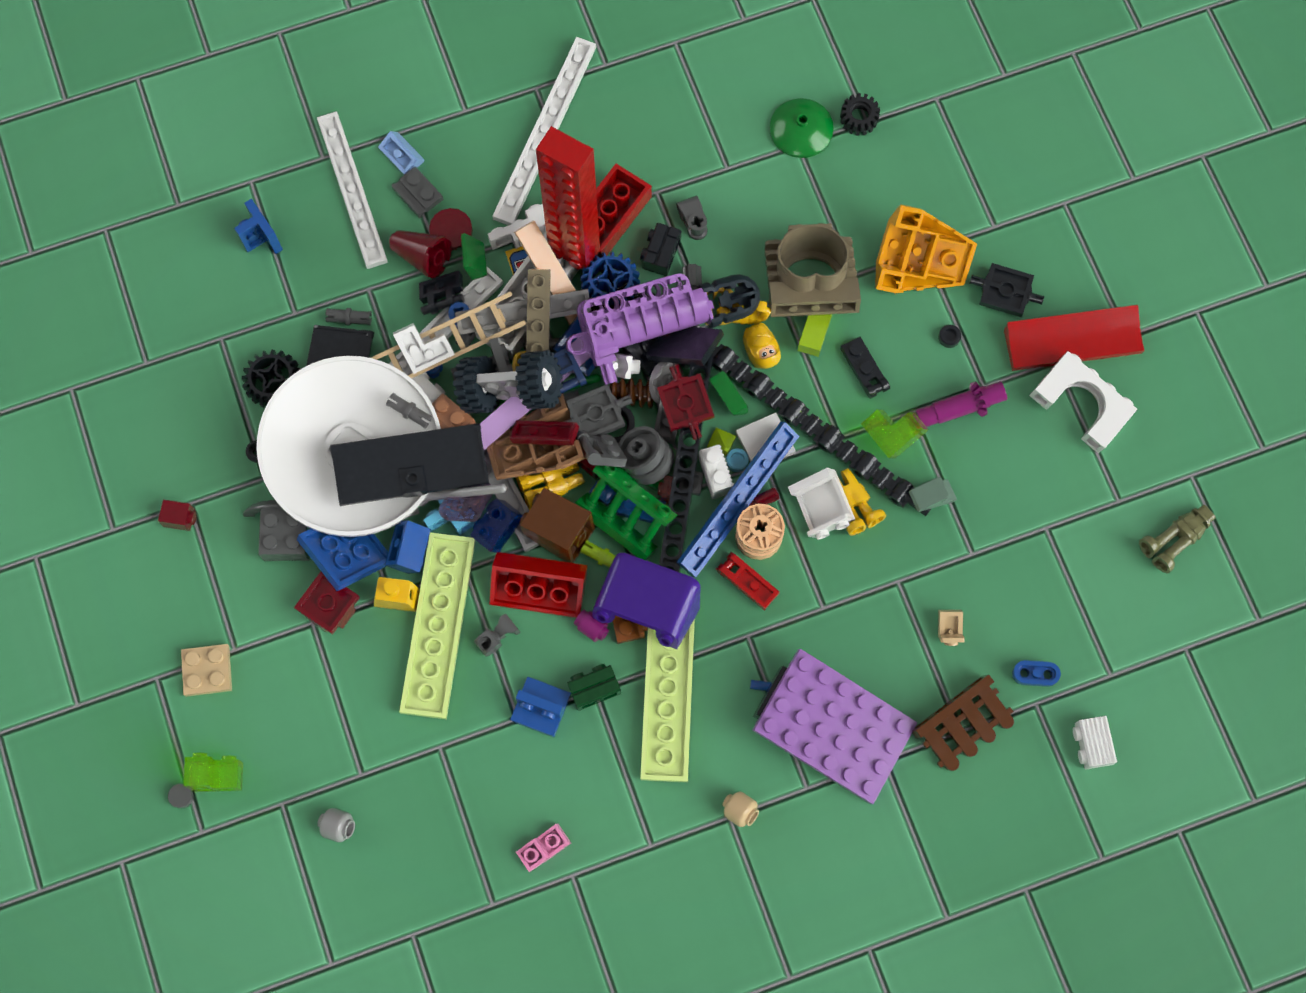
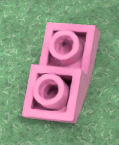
[516,824,571,872]

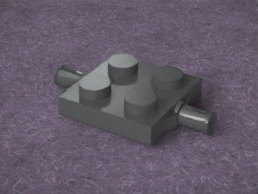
[564,384,633,436]

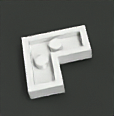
[393,323,455,374]

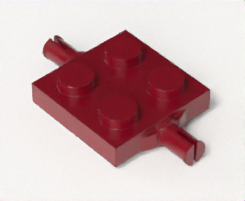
[657,365,714,440]

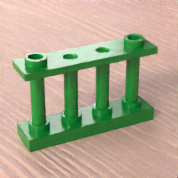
[575,465,677,560]

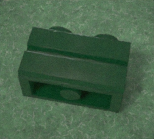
[567,664,621,711]

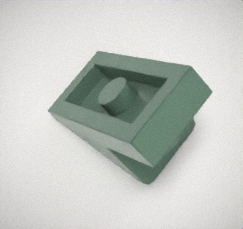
[909,477,957,512]

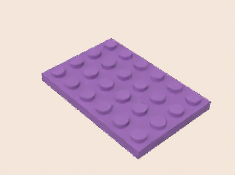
[752,649,917,804]

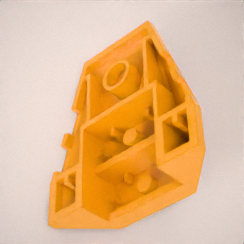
[875,204,977,293]

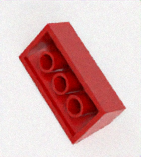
[489,552,588,618]

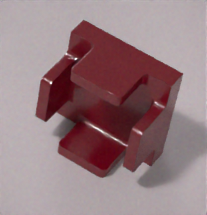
[294,571,360,635]

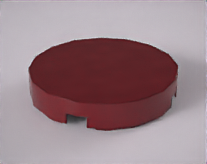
[429,208,473,251]

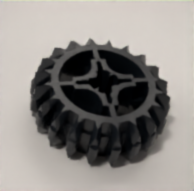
[241,349,301,408]

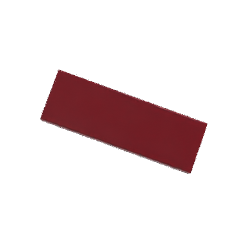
[510,420,579,446]

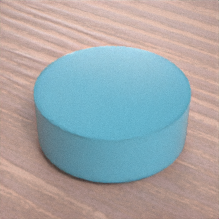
[726,448,749,472]

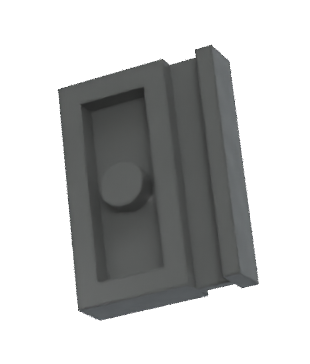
[391,166,444,218]

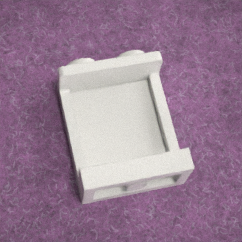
[788,468,855,540]

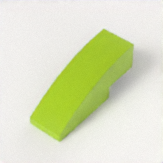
[797,314,832,357]

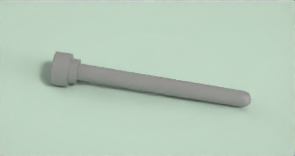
[419,484,507,507]

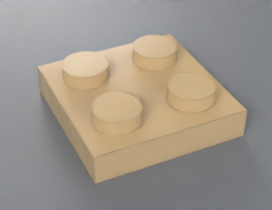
[181,644,232,697]

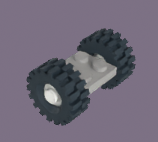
[453,350,563,414]

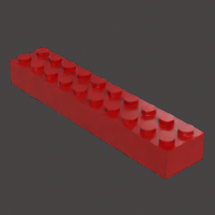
[536,126,600,270]

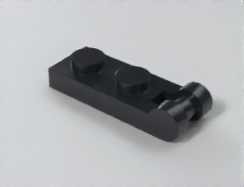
[840,336,890,399]

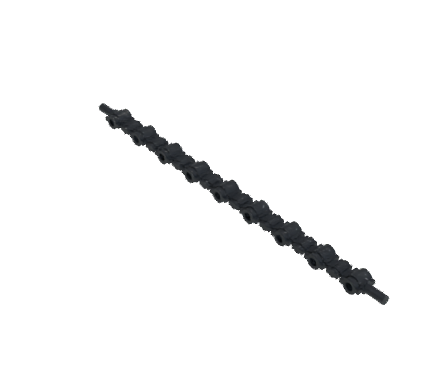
[599,269,931,517]

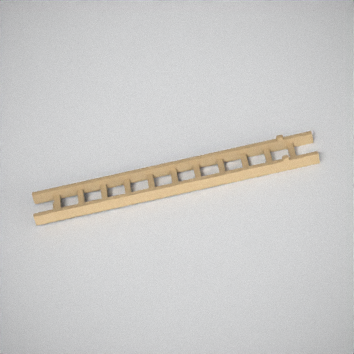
[371,291,526,379]

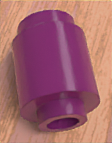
[574,609,609,642]

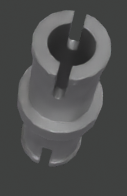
[386,393,433,429]

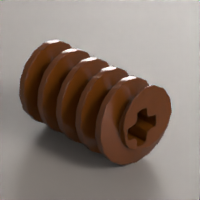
[609,378,654,409]

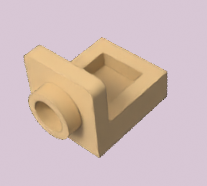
[938,610,965,646]

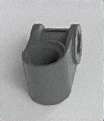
[676,195,708,240]

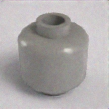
[318,808,355,842]

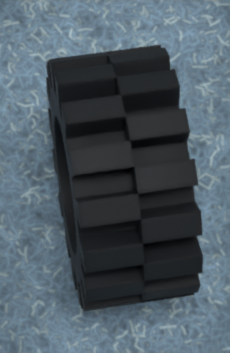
[840,93,880,136]

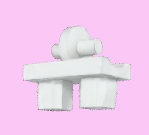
[612,352,640,379]

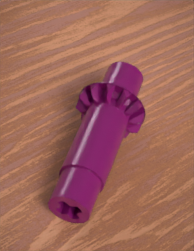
[915,381,1007,429]

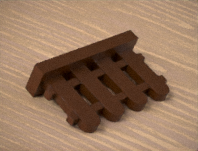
[912,674,1014,771]

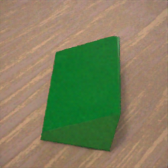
[461,233,487,280]
[710,371,748,415]

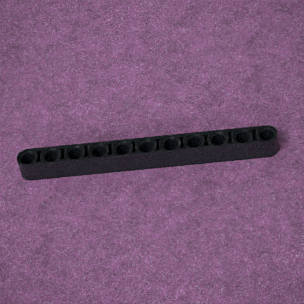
[659,353,713,572]

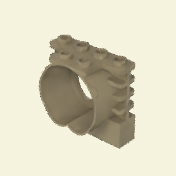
[765,223,861,317]

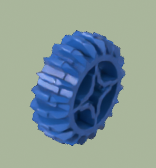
[580,251,640,307]

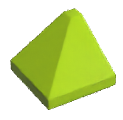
[707,427,736,456]

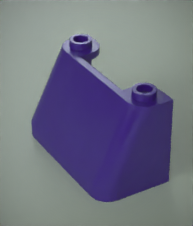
[592,552,701,649]

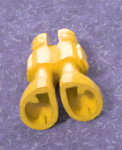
[516,463,585,510]
[838,468,886,536]

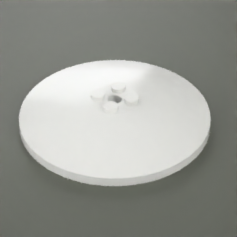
[257,356,441,537]

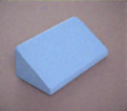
[378,131,425,175]

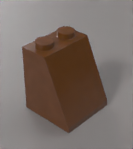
[520,488,595,563]

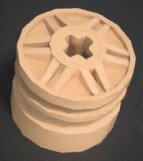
[735,504,785,560]

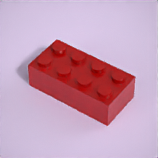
[596,163,652,258]

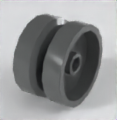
[618,426,674,485]

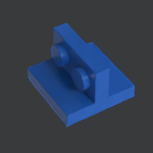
[234,198,283,254]
[510,677,571,737]

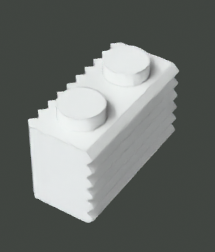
[699,445,734,499]
[1073,716,1117,770]

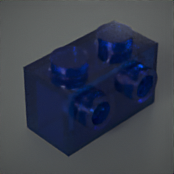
[470,498,523,553]

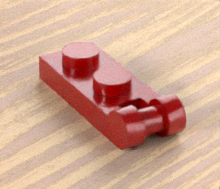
[716,552,780,611]

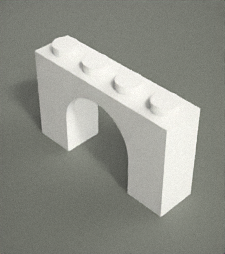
[1029,351,1137,453]

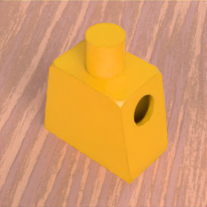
[374,577,420,612]

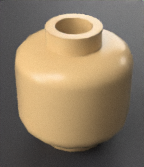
[723,791,759,827]

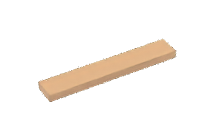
[514,220,589,325]

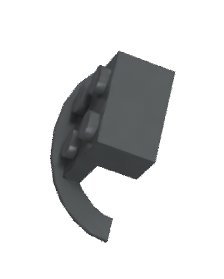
[243,500,310,561]

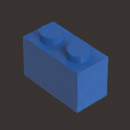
[385,520,431,574]

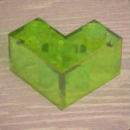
[861,409,929,459]
[184,753,243,792]

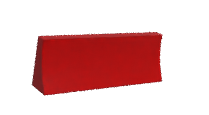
[1004,305,1144,371]

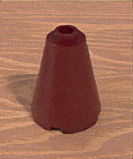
[389,230,452,278]

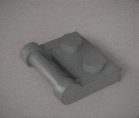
[575,430,627,467]

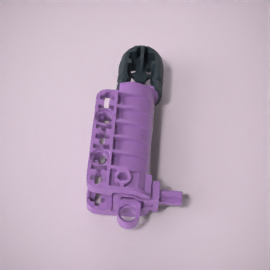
[566,273,760,385]

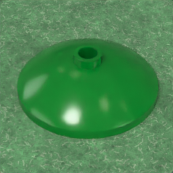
[770,98,834,158]

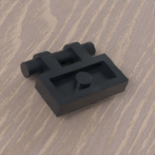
[419,270,465,315]

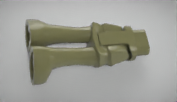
[1139,505,1216,574]

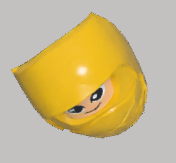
[743,323,781,369]

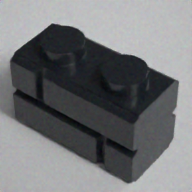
[640,223,682,276]

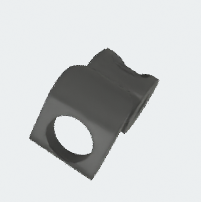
[474,614,520,657]

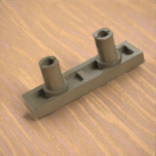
[526,269,551,352]

